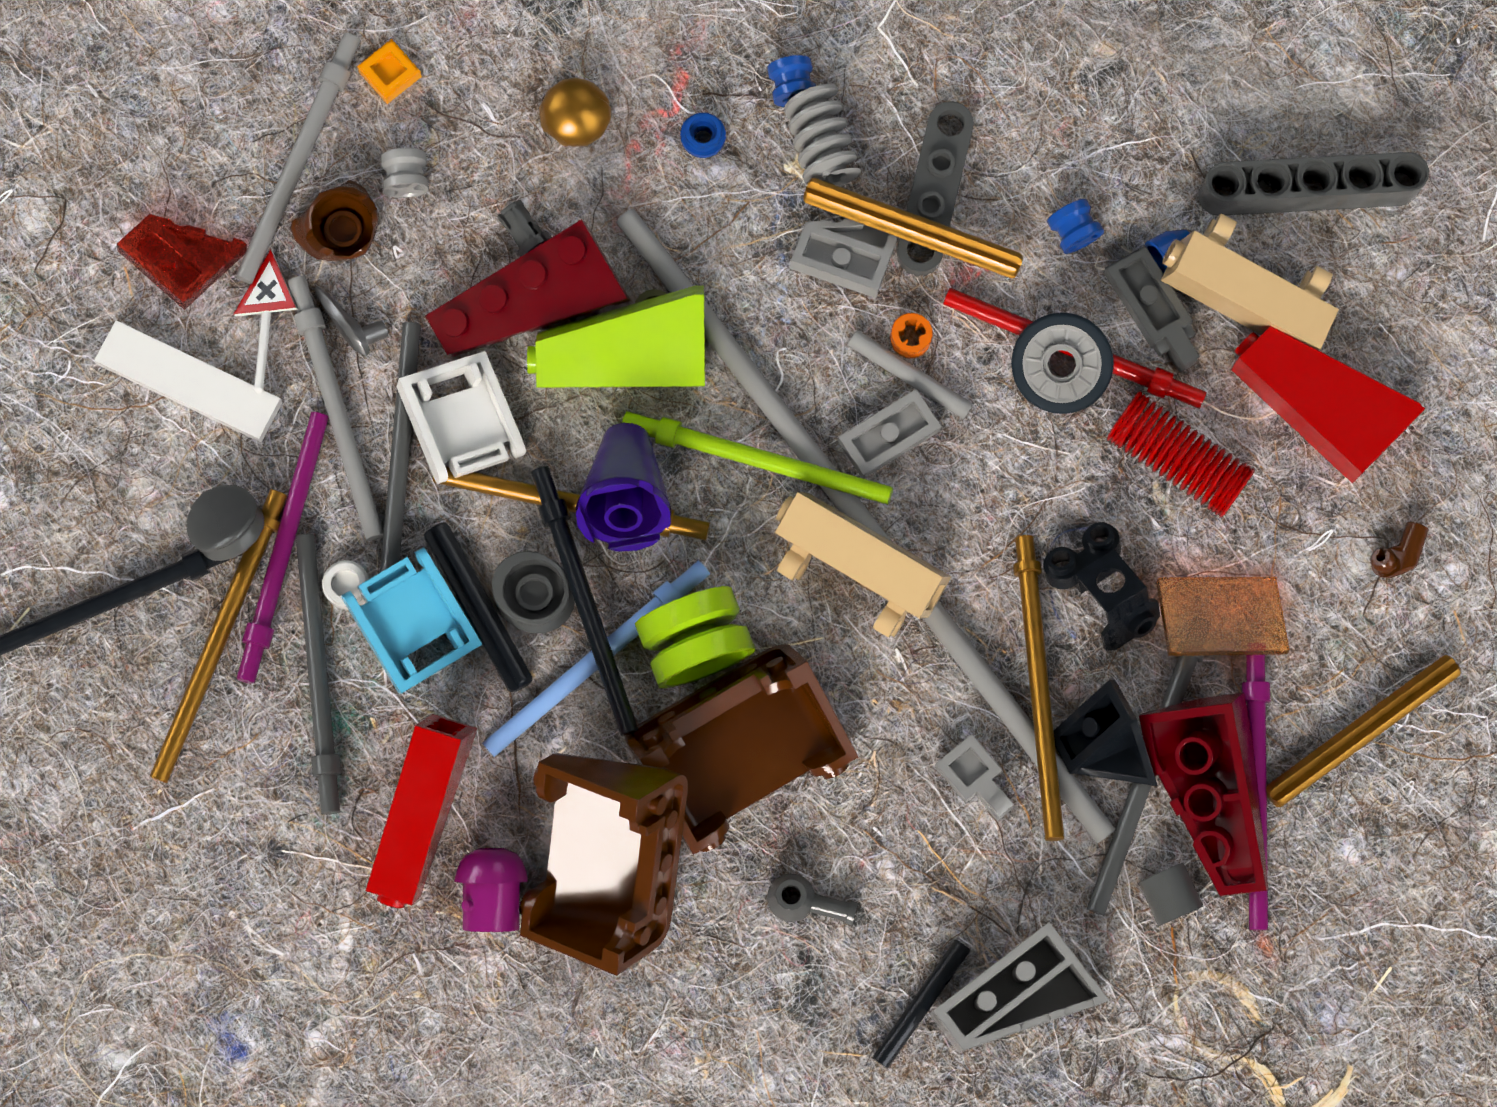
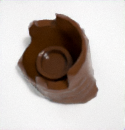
[290,180,379,261]

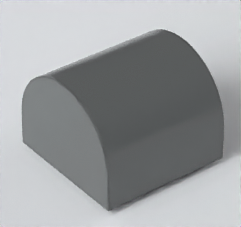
[1138,862,1204,927]

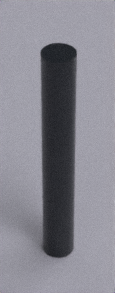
[872,939,971,1069]

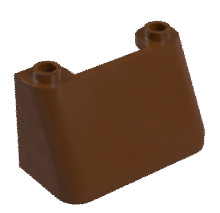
[625,644,858,855]
[520,753,688,976]

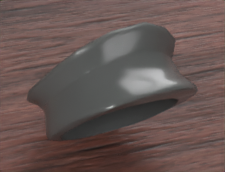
[186,485,264,561]
[492,551,575,633]

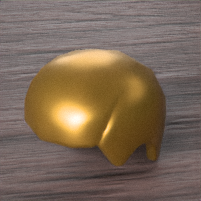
[539,77,611,147]

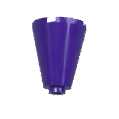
[576,423,671,552]

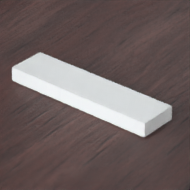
[94,320,283,442]

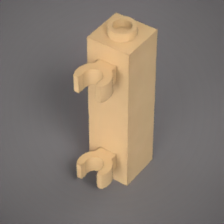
[1161,213,1339,351]
[775,492,951,638]

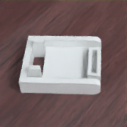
[396,351,526,484]

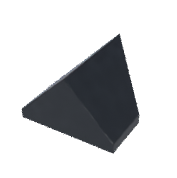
[1053,680,1158,786]

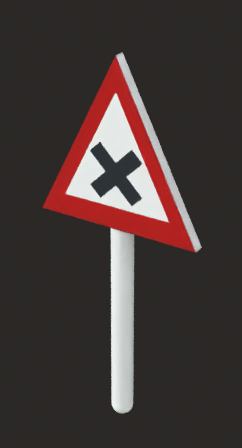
[233,249,298,394]

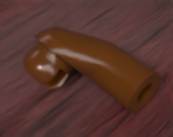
[1370,522,1429,578]

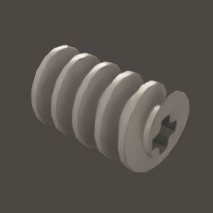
[784,84,861,186]

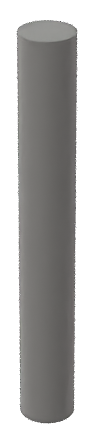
[848,330,974,420]

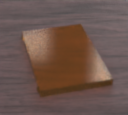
[1156,576,1290,656]

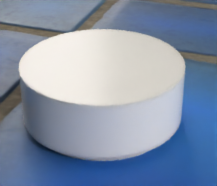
[322,560,370,610]

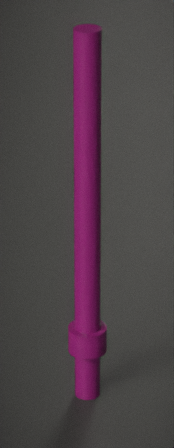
[236,412,329,684]
[1242,644,1271,931]

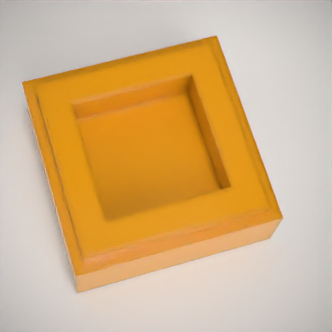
[357,39,422,104]

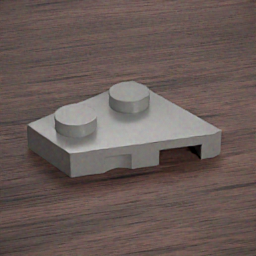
[789,218,899,298]

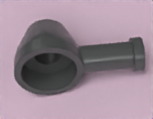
[767,873,858,926]

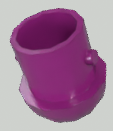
[454,848,528,932]

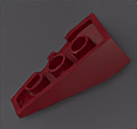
[1139,692,1269,896]

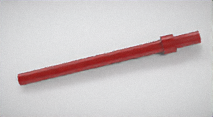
[943,288,1207,409]

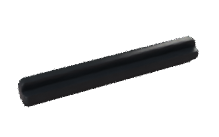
[424,523,532,692]

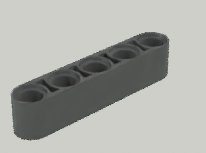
[1198,152,1429,216]

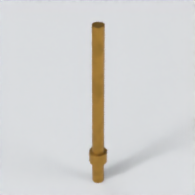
[433,466,710,541]

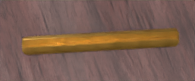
[803,178,1023,278]
[1266,655,1461,807]

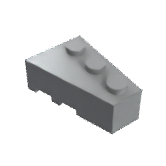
[929,922,1110,1053]

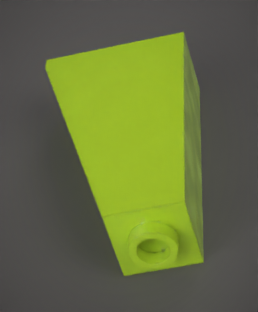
[527,285,705,388]

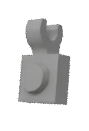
[935,734,1014,822]

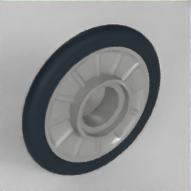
[1011,312,1114,414]

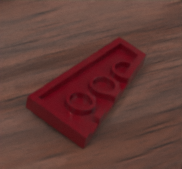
[425,219,631,357]

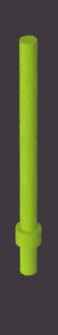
[622,411,893,505]

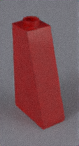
[1231,326,1425,484]
[366,714,477,908]

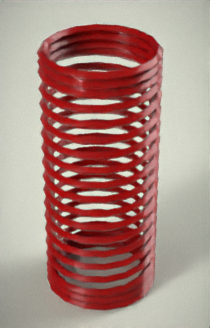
[1107,391,1255,518]

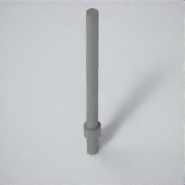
[235,32,361,284]
[288,276,383,541]

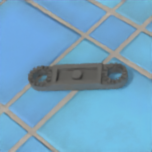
[897,101,974,277]

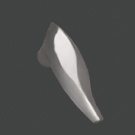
[314,286,388,356]

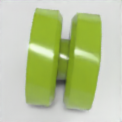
[635,586,755,688]

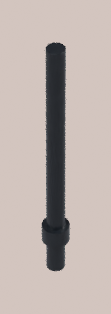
[531,466,639,736]
[0,549,243,656]

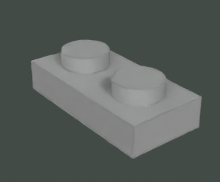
[838,389,942,478]

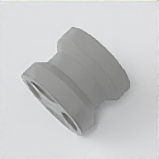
[381,148,429,198]

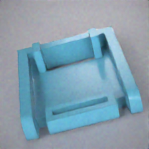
[341,547,483,694]

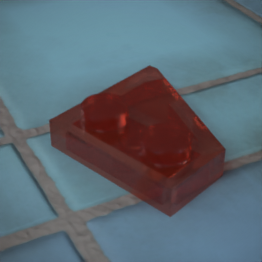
[117,214,247,310]

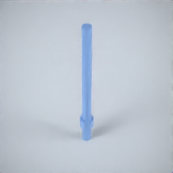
[482,560,710,757]

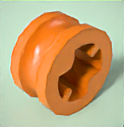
[890,313,933,359]

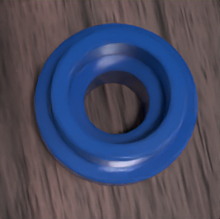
[680,113,726,158]

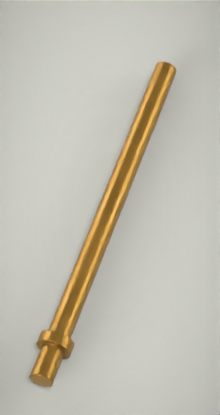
[149,489,287,784]
[1013,535,1064,841]

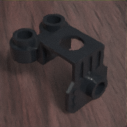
[1043,522,1160,651]

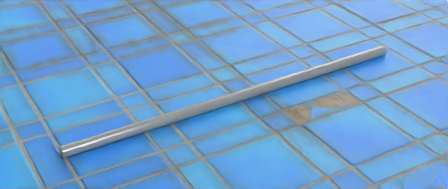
[616,209,1116,844]

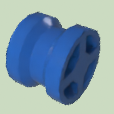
[767,55,816,107]
[1047,199,1104,254]

